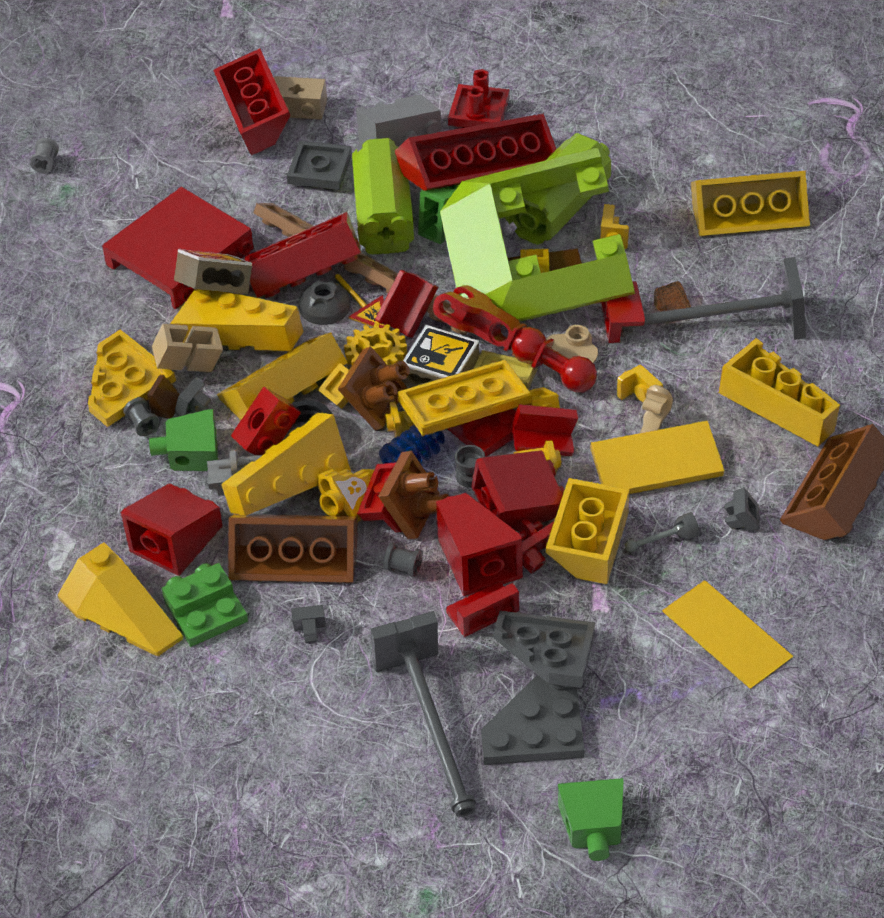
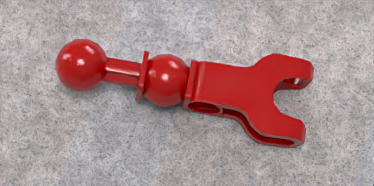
[433,285,597,393]

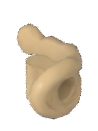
[640,385,673,433]

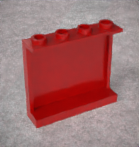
[102,186,254,309]

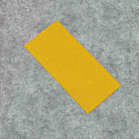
[662,580,793,688]

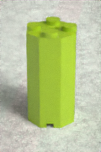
[505,133,611,245]
[352,138,414,255]

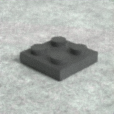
[287,141,352,190]

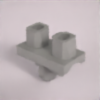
[207,450,262,495]

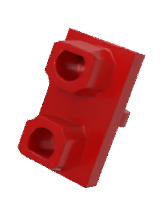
[517,519,554,574]

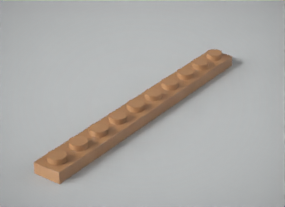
[253,203,469,335]

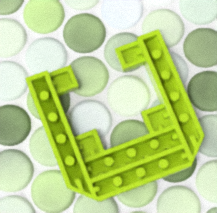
[440,148,635,326]

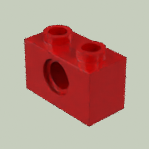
[231,386,301,456]

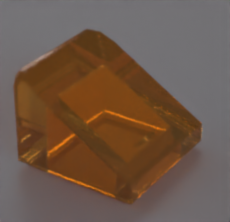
[654,281,691,312]

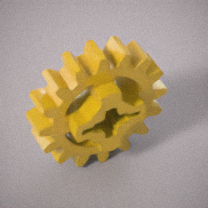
[344,323,408,366]

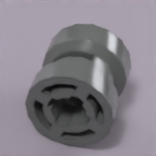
[454,445,485,488]

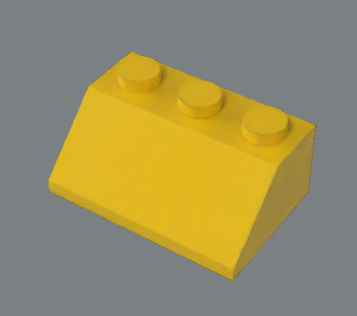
[546,478,629,584]

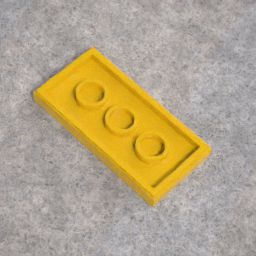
[397,359,532,436]
[590,421,725,494]

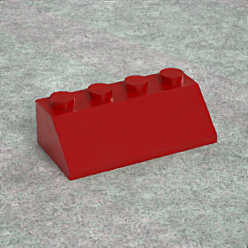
[213,48,291,155]
[245,212,361,298]

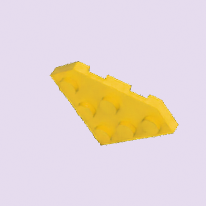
[88,329,176,427]

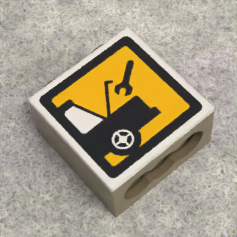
[174,249,252,294]
[402,325,480,388]

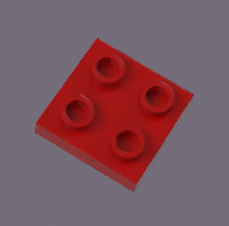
[448,69,510,128]

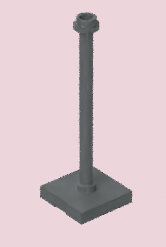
[623,257,806,340]
[371,611,476,817]

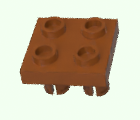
[338,346,410,430]
[378,451,449,539]

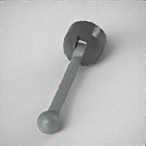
[625,512,700,552]

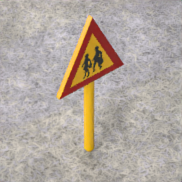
[335,274,385,328]

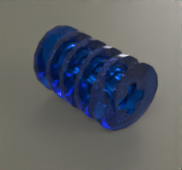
[379,424,445,465]

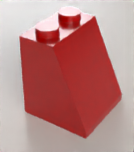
[471,450,565,531]
[120,483,223,576]
[436,493,523,596]

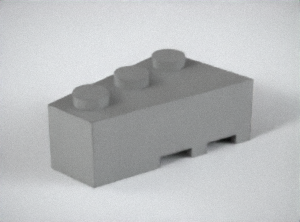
[356,95,442,149]

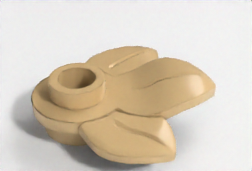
[546,325,598,363]

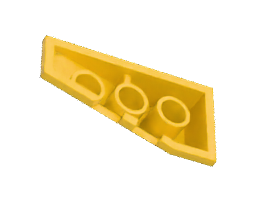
[58,542,183,656]

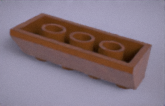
[780,424,884,540]
[228,514,358,582]

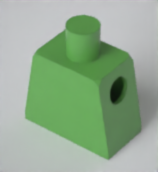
[418,184,460,244]
[149,409,218,471]
[558,778,624,861]

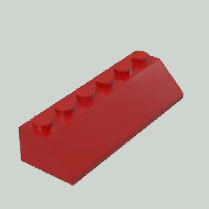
[395,113,557,191]

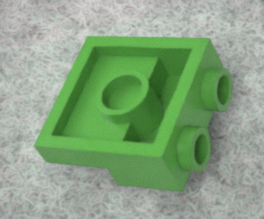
[162,563,248,647]

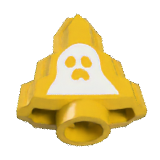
[317,468,374,522]

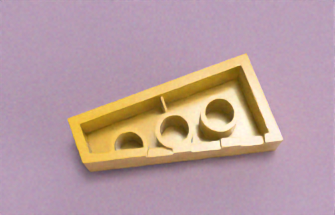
[170,289,304,351]
[718,338,840,446]
[221,413,351,516]

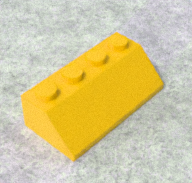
[691,170,810,236]
[217,332,348,420]

